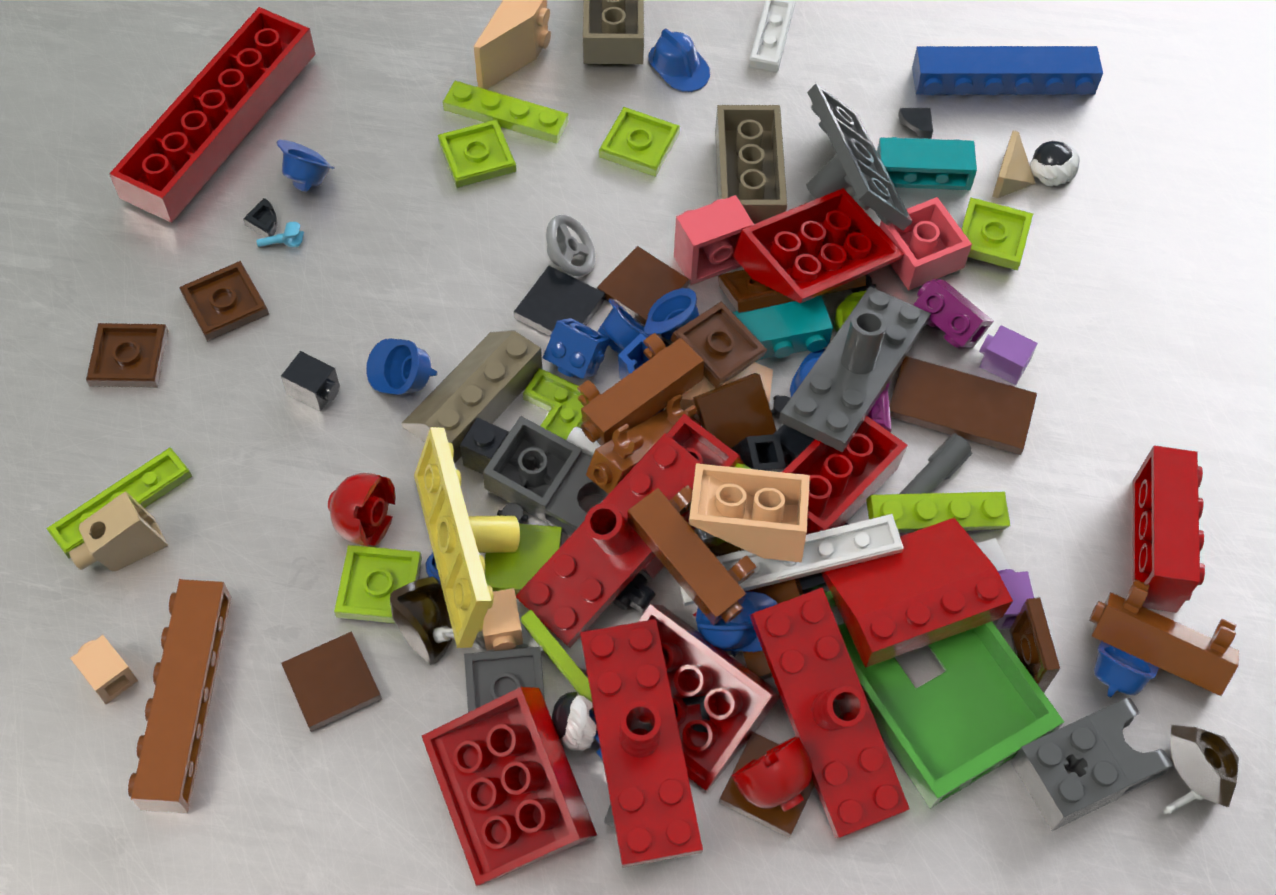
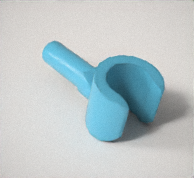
[256,222,304,248]

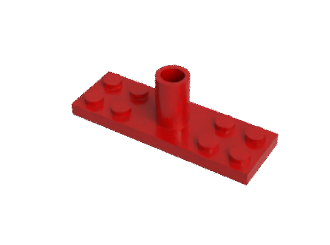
[516,433,702,648]
[749,587,910,838]
[580,619,703,868]

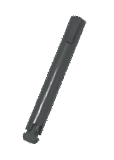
[899,433,973,494]

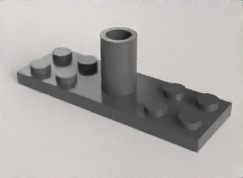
[806,84,913,230]
[779,286,931,452]

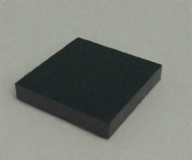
[514,266,605,336]

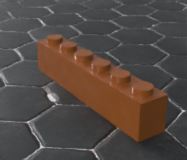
[128,579,232,814]

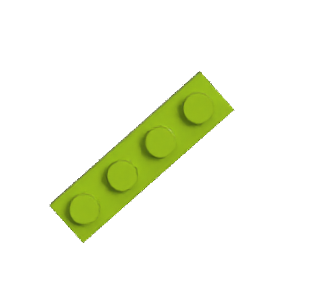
[443,80,569,144]
[866,491,1011,533]

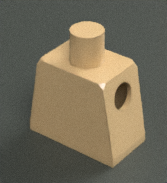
[69,491,168,571]

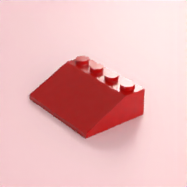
[733,188,904,304]
[821,517,1013,668]
[631,604,780,791]
[421,687,597,886]

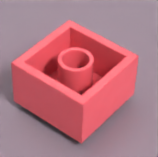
[674,195,754,286]
[879,197,972,291]

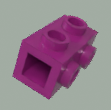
[914,279,994,348]

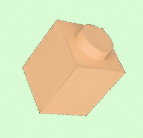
[482,588,523,651]
[70,635,138,704]

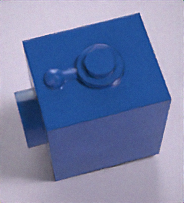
[542,318,611,379]

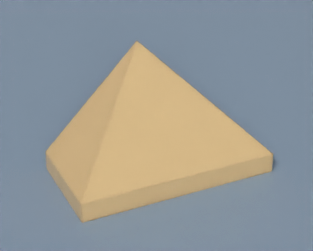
[992,130,1036,198]

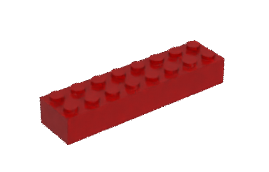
[109,7,316,223]

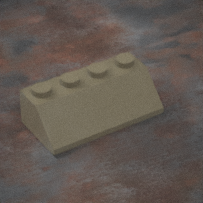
[401,330,543,463]

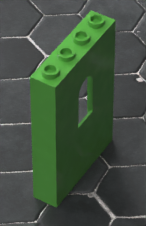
[824,590,1064,809]

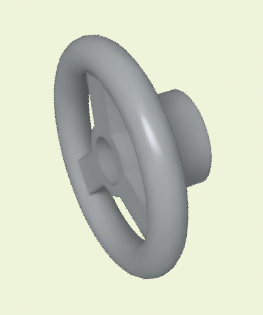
[546,215,595,277]

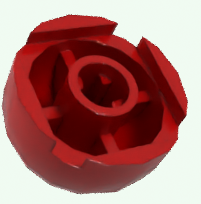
[328,473,396,547]
[731,736,813,812]

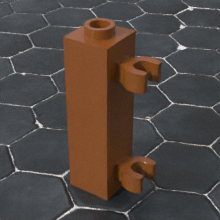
[577,333,704,446]
[586,394,701,494]
[627,486,757,626]
[1089,579,1239,696]

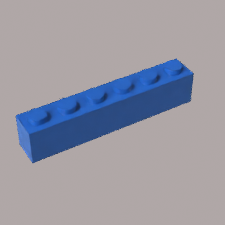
[912,46,1103,95]

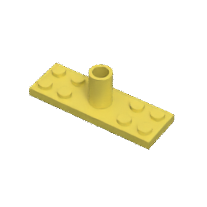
[414,427,520,648]

